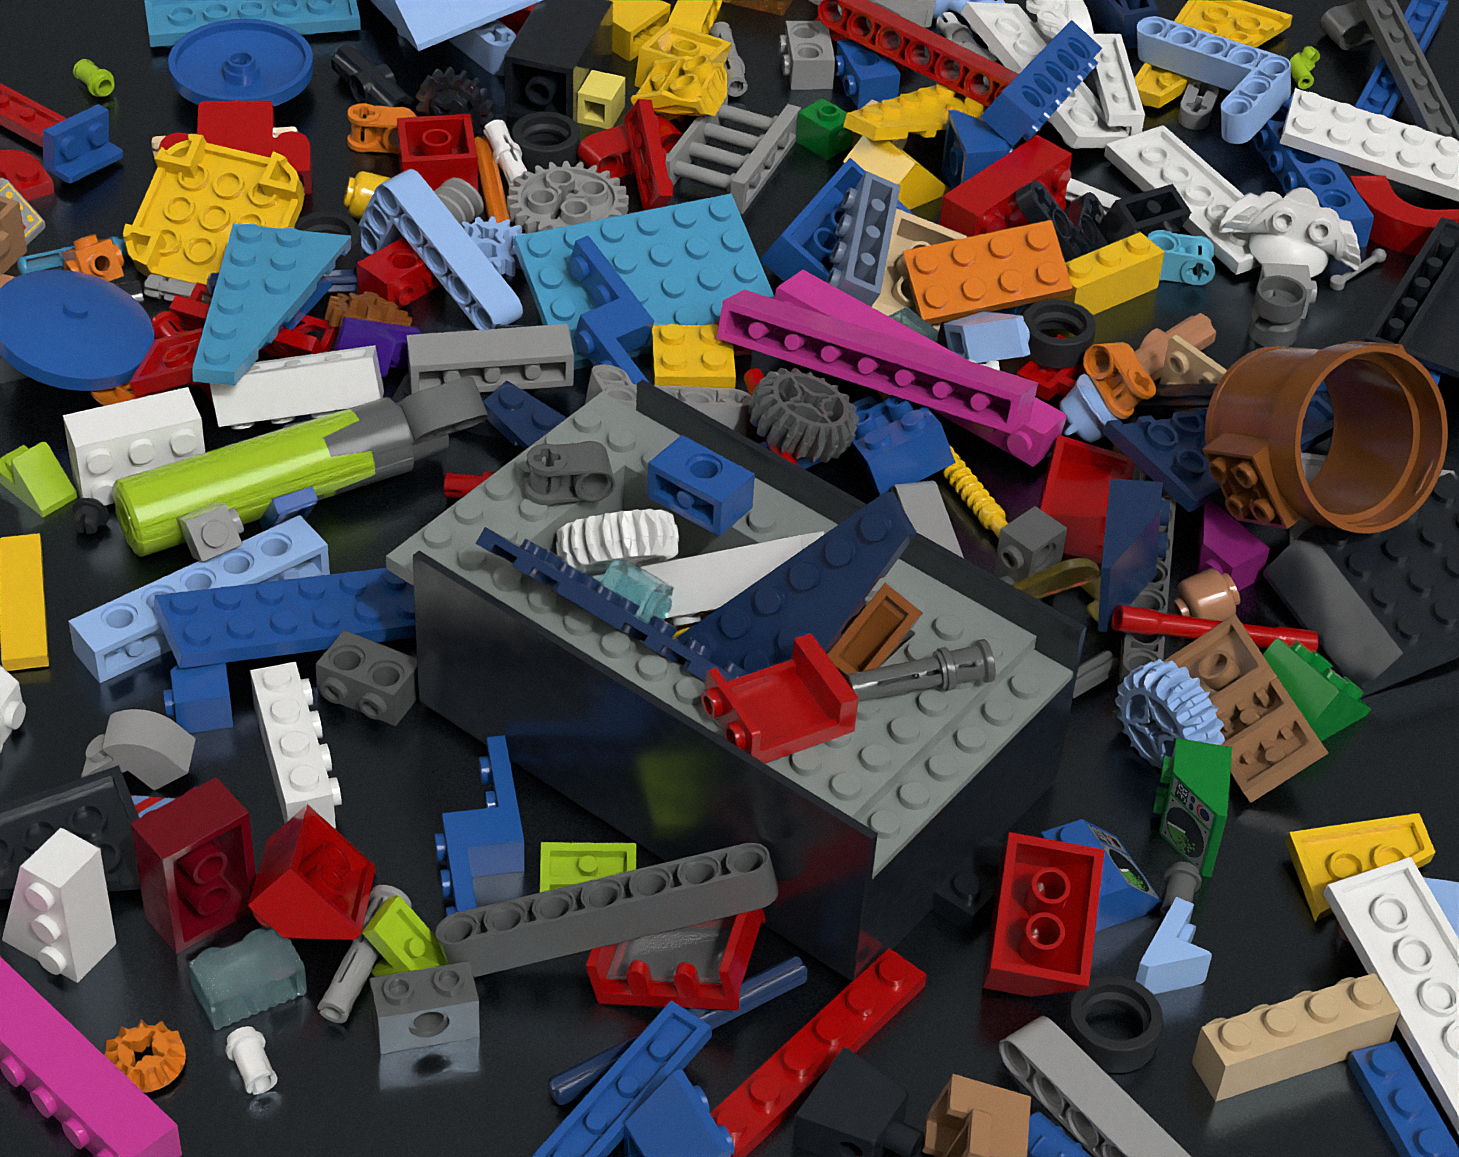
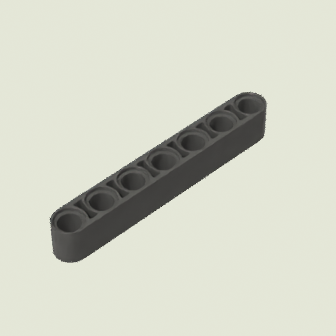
[435,843,779,977]

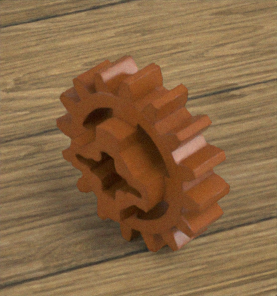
[324,291,412,332]

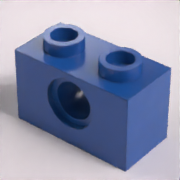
[834,39,900,109]
[647,435,755,537]

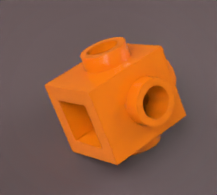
[61,234,124,284]

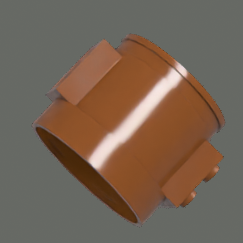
[1202,341,1448,533]

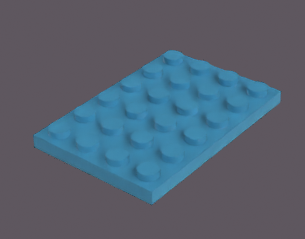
[514,193,774,370]

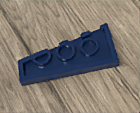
[483,380,567,450]

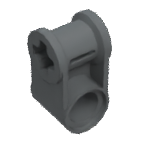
[1320,1,1375,50]
[525,441,615,505]

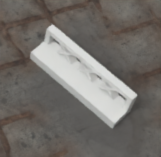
[1088,34,1145,136]

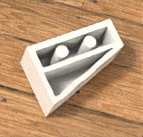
[2,828,116,983]

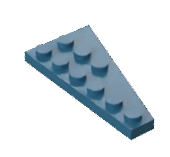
[192,223,351,386]

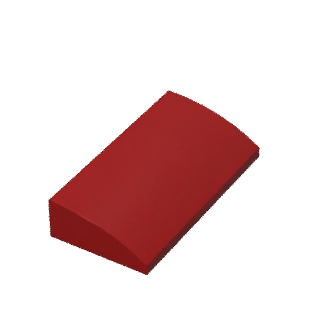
[1038,435,1135,576]

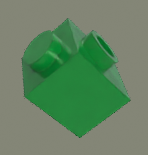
[796,98,853,160]

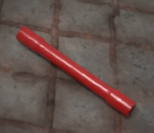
[1111,605,1319,651]

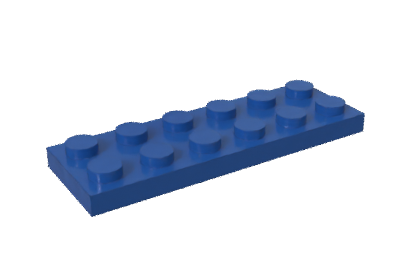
[153,568,416,669]

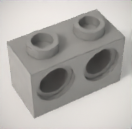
[779,21,835,90]

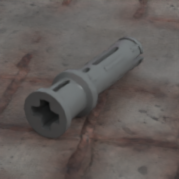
[845,639,996,702]

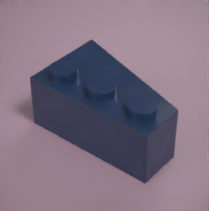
[1083,0,1158,49]

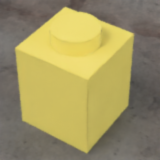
[577,70,626,129]

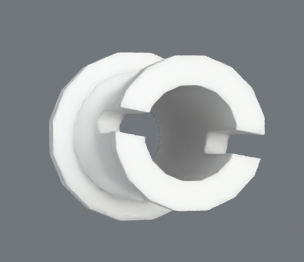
[225,1026,278,1095]

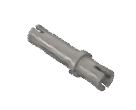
[709,22,748,97]

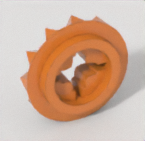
[104,1019,186,1093]

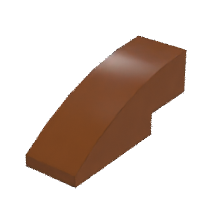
[827,583,923,678]

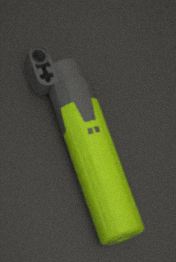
[112,377,488,557]

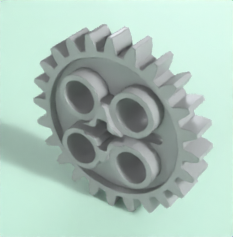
[507,161,629,234]

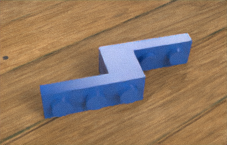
[569,235,655,384]
[434,735,524,917]

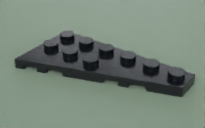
[0,765,141,899]

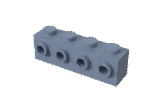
[826,171,900,307]

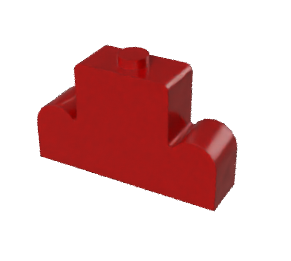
[159,100,312,194]

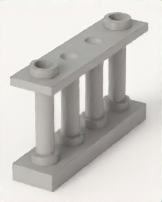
[665,86,801,214]

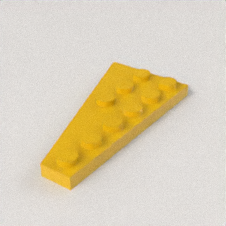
[1134,0,1293,108]

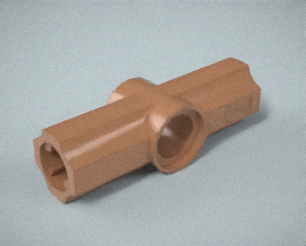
[1134,313,1216,382]

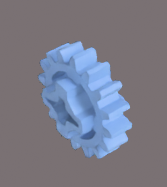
[461,216,524,277]

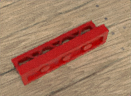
[169,282,339,358]

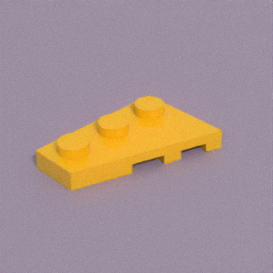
[1285,813,1436,922]

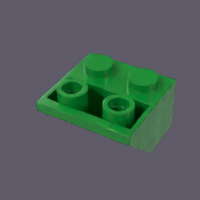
[1263,638,1371,741]

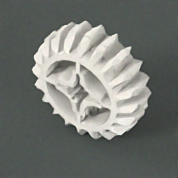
[556,509,679,574]

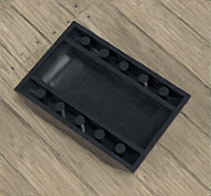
[1364,217,1459,387]
[1263,473,1459,698]

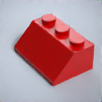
[248,804,376,940]
[982,832,1105,997]

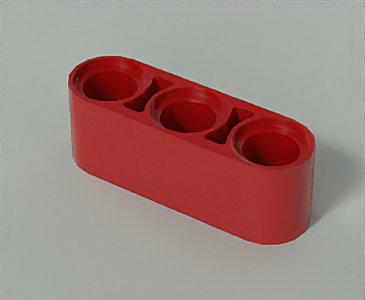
[577,114,683,179]

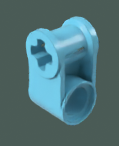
[1148,230,1215,285]

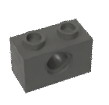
[370,961,480,1055]

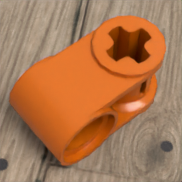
[347,103,417,154]
[1083,342,1156,419]

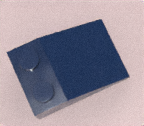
[1098,479,1170,632]

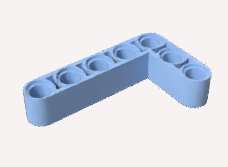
[1137,16,1291,144]
[358,169,523,330]

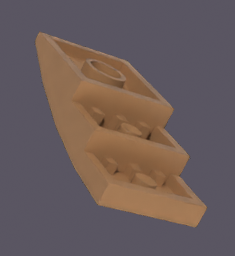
[1163,614,1328,803]

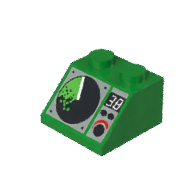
[1152,738,1232,878]

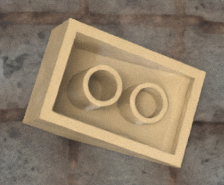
[872,208,967,339]

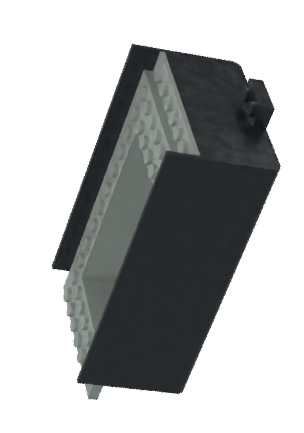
[386,379,1086,982]

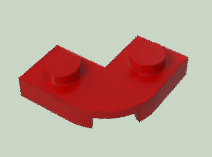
[0,150,55,201]

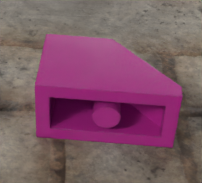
[1197,501,1270,591]

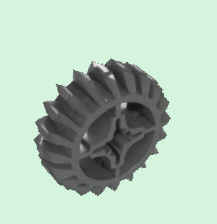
[748,368,859,463]

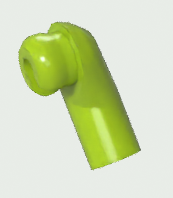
[1290,46,1320,89]

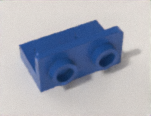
[43,104,123,183]

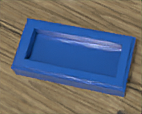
[259,486,318,532]

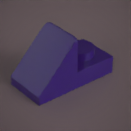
[334,317,422,377]

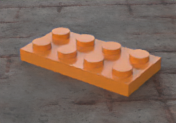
[902,220,1073,326]

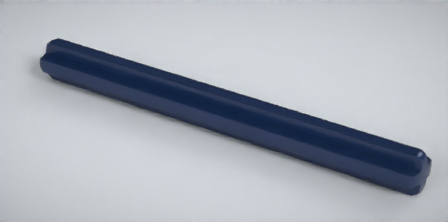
[548,956,808,1105]

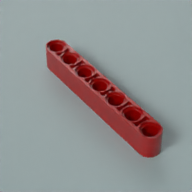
[818,0,1019,107]

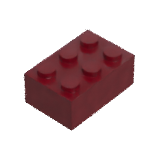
[130,777,256,954]

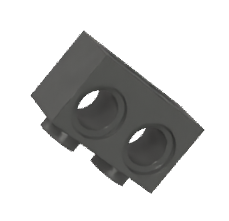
[993,506,1067,601]
[316,630,419,726]

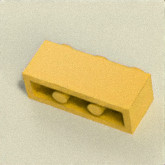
[1054,232,1165,315]

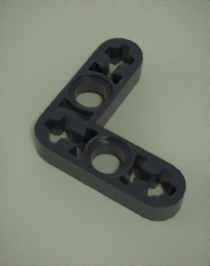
[1016,180,1105,263]

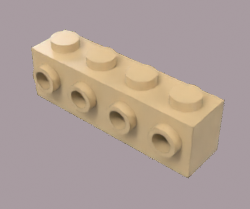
[1192,973,1401,1102]

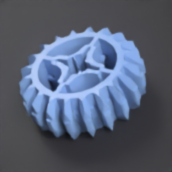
[1115,659,1225,770]

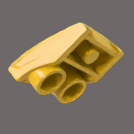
[631,54,728,116]

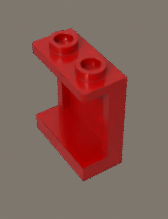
[701,633,859,763]

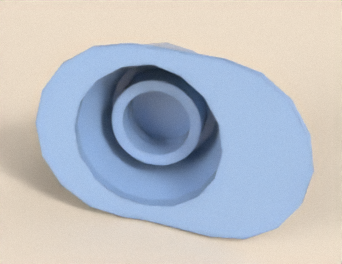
[1059,374,1119,443]

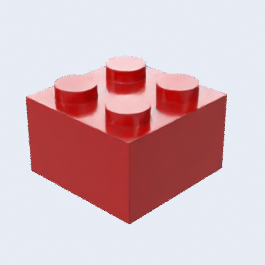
[397,114,478,192]

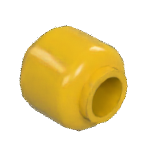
[343,171,390,220]

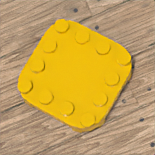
[123,134,305,285]

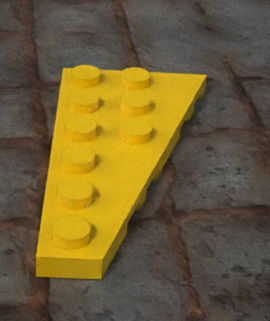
[843,83,1042,141]

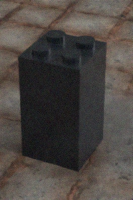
[504,0,613,123]

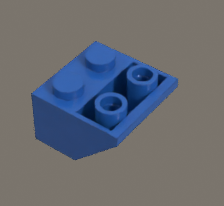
[849,395,955,496]
[623,1069,735,1157]

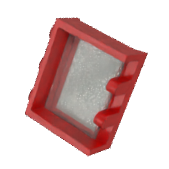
[586,908,765,1011]

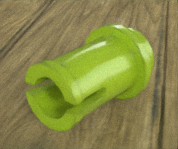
[73,59,115,97]

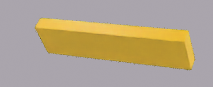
[0,533,49,671]

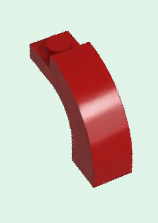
[1350,176,1459,256]

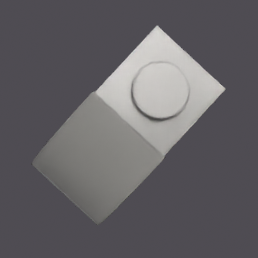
[82,709,196,791]

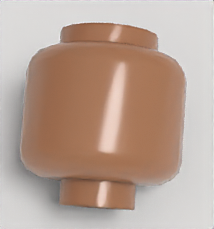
[1172,568,1240,621]

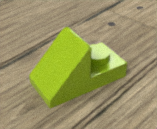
[0,442,77,517]
[362,895,447,977]

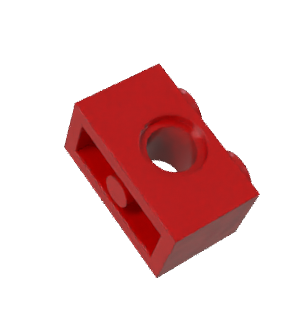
[356,237,442,309]

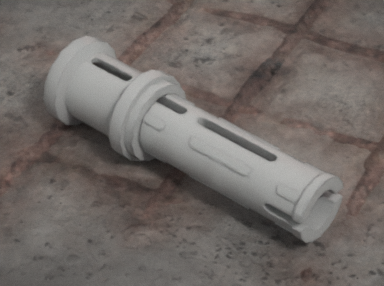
[317,885,412,1023]

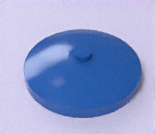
[168,19,314,107]
[0,270,154,391]

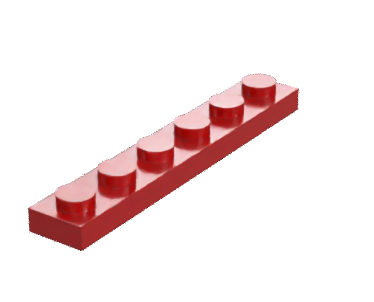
[710,948,927,1157]

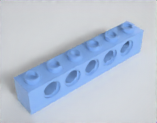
[69,515,330,683]

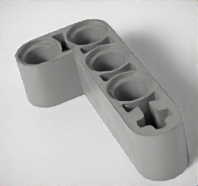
[584,364,752,437]

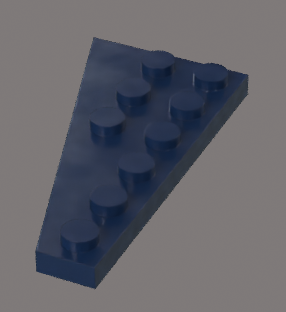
[1102,395,1334,513]
[676,491,917,673]
[475,527,750,682]

